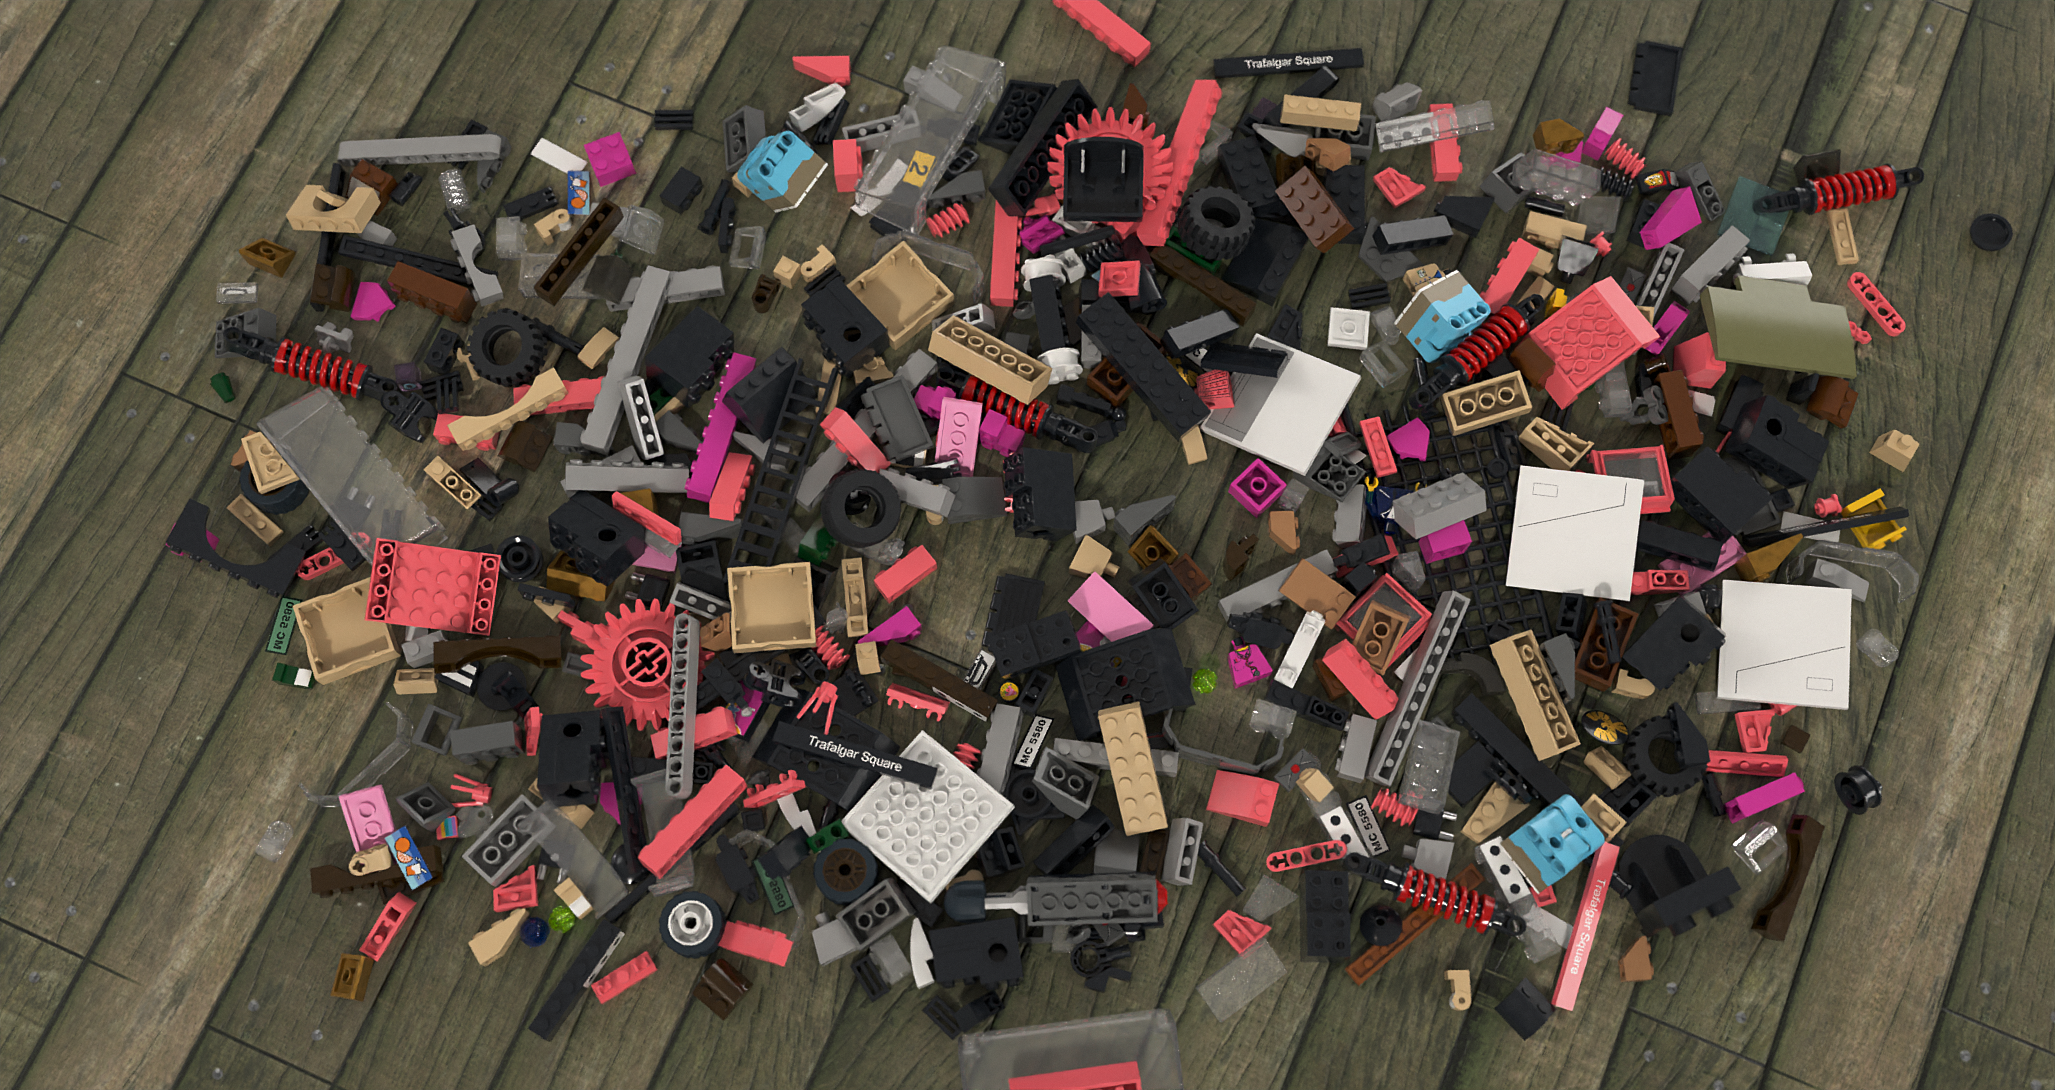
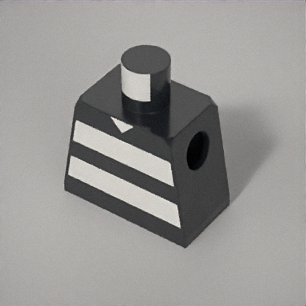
[434,661,484,698]

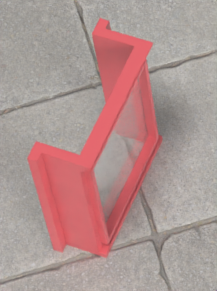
[1586,445,1675,514]
[1334,573,1432,670]

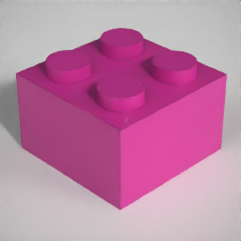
[584,132,636,187]
[1228,458,1287,518]
[1418,520,1472,564]

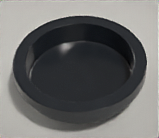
[1970,213,2013,251]

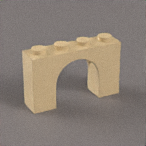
[286,185,381,233]

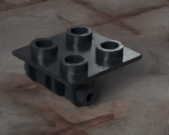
[831,667,879,717]

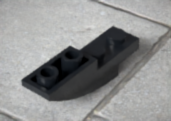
[1264,680,1349,731]
[631,756,713,785]

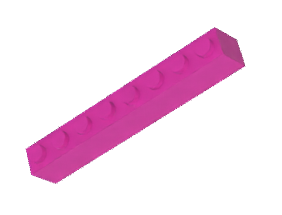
[685,352,756,503]

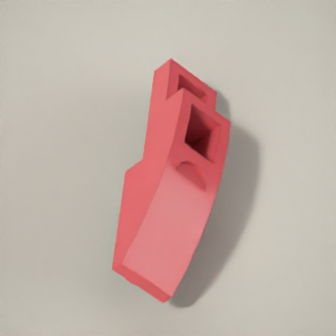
[1630,570,1690,595]
[557,610,610,644]

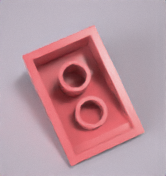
[1206,770,1279,827]

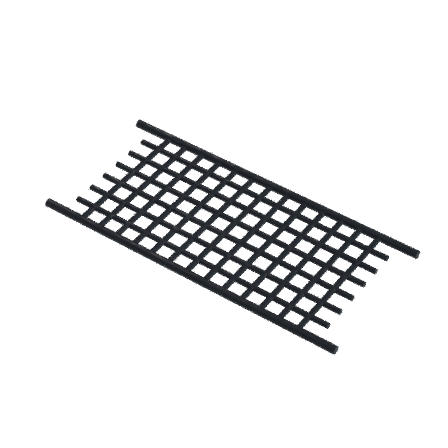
[1342,373,1554,676]

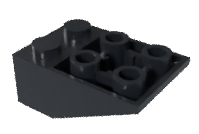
[676,540,728,612]

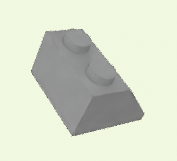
[1372,82,1422,125]

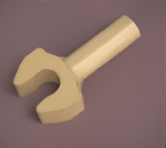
[457,344,480,380]

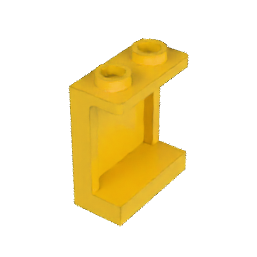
[1840,488,1907,552]

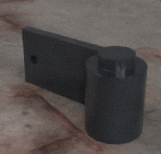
[459,458,519,506]

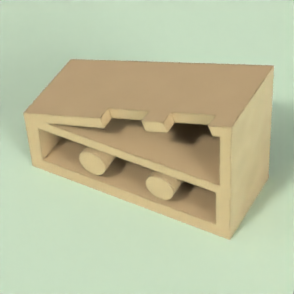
[1519,417,1594,471]

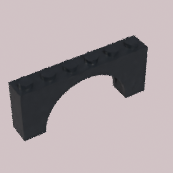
[166,499,306,598]

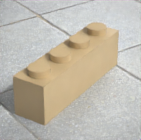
[1280,95,1361,131]

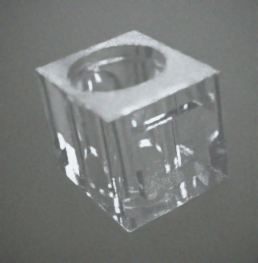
[1278,478,1309,513]

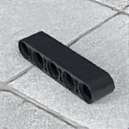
[1263,66,1340,128]

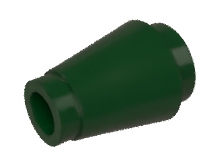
[210,373,235,403]

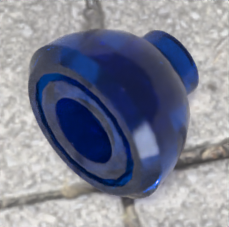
[519,917,549,947]

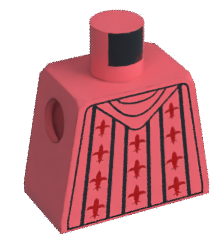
[1193,370,1235,409]

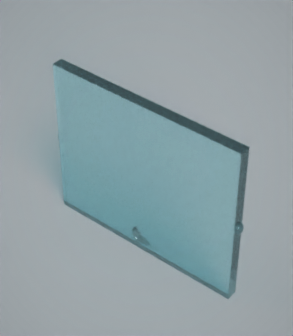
[1717,176,1789,256]

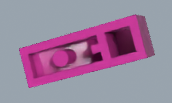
[1582,107,1623,161]
[857,606,922,647]

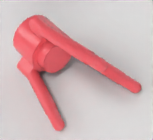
[797,681,838,735]
[450,774,492,808]

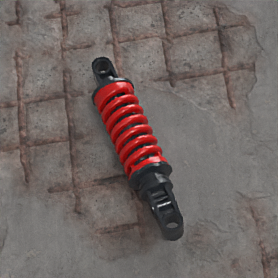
[1752,163,1924,216]
[1409,294,1544,409]
[223,327,397,403]
[936,366,1098,453]
[1343,852,1527,937]

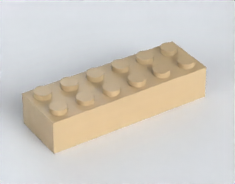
[928,315,1052,405]
[1490,629,1580,761]
[1098,702,1168,836]

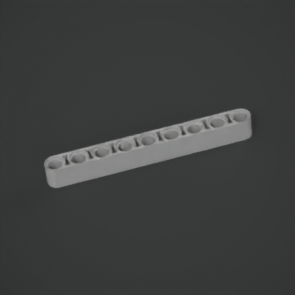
[337,134,501,166]
[665,613,700,799]

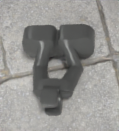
[1619,386,1668,425]

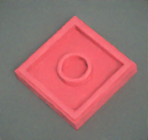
[1098,261,1141,297]

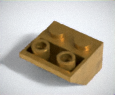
[1533,118,1584,158]

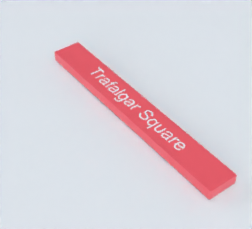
[1551,842,1620,1011]

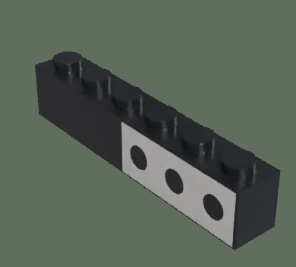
[528,919,625,1042]

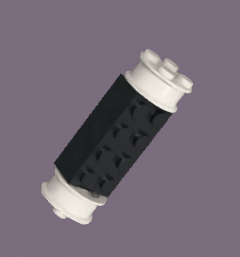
[1021,255,1083,385]

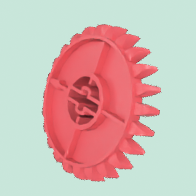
[1048,107,1173,225]
[581,598,715,731]

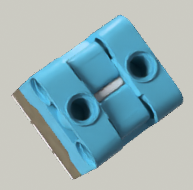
[737,131,828,212]
[1394,270,1491,363]
[1498,794,1605,894]

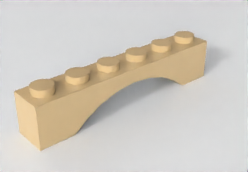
[447,367,569,451]

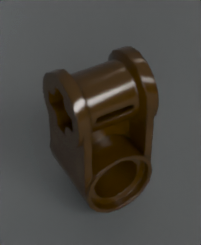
[751,274,781,313]
[1644,353,1671,379]

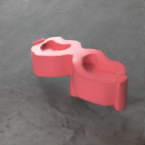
[1849,321,1872,344]

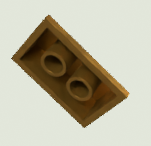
[546,550,615,602]

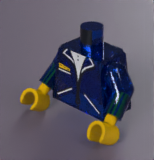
[1365,477,1427,535]

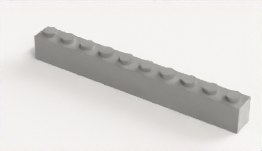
[580,265,673,455]
[789,349,938,512]
[1364,590,1470,786]

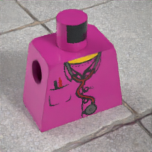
[1227,637,1273,689]

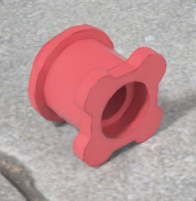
[1589,232,1612,257]
[1814,494,1842,518]

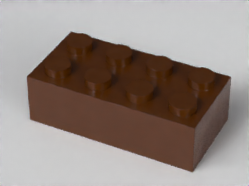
[1275,166,1354,253]
[387,261,477,324]
[1087,322,1167,408]
[1652,370,1704,461]
[1575,598,1638,692]

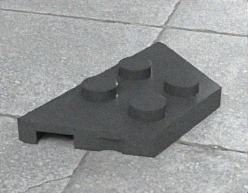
[1358,216,1425,283]

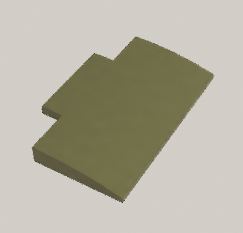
[1700,275,1857,379]

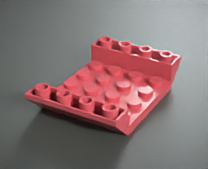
[1514,276,1660,410]
[364,538,501,636]

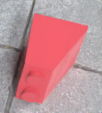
[1672,332,1726,389]

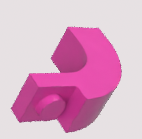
[1645,301,1691,356]

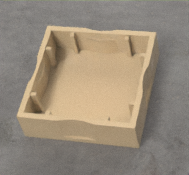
[846,241,954,351]
[727,562,816,653]
[293,577,401,685]

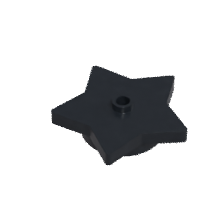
[1004,759,1065,836]

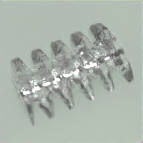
[439,169,471,213]

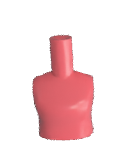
[1025,193,1061,218]

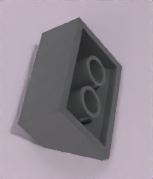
[723,105,766,173]

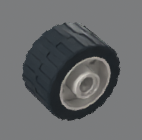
[659,891,727,959]

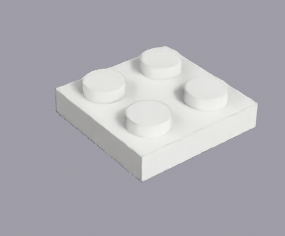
[1327,307,1370,350]

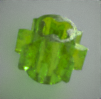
[1192,668,1218,694]
[548,905,575,933]

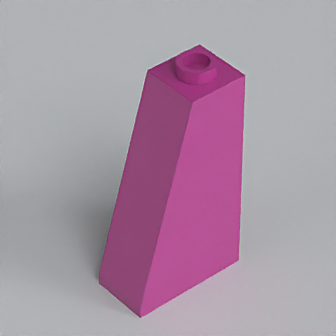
[1640,186,1702,250]
[1723,773,1805,824]

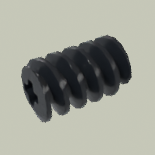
[1593,165,1637,203]
[1080,234,1123,273]

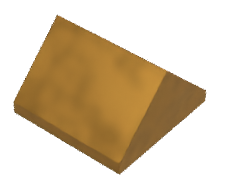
[239,238,296,278]
[621,488,659,516]
[1128,525,1179,569]
[330,953,374,1002]

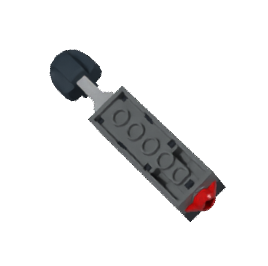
[944,871,1168,926]

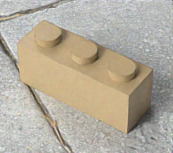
[1521,211,1587,249]

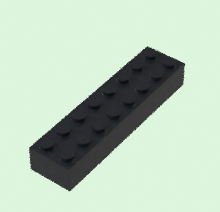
[988,79,1098,216]
[1076,292,1211,442]

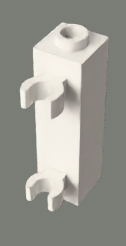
[1733,254,1812,286]
[1274,610,1326,688]

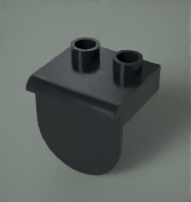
[1063,137,1144,222]
[1618,835,1741,938]

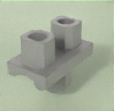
[314,322,353,353]

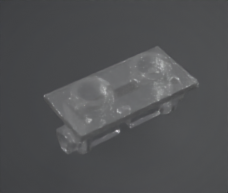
[824,602,848,634]

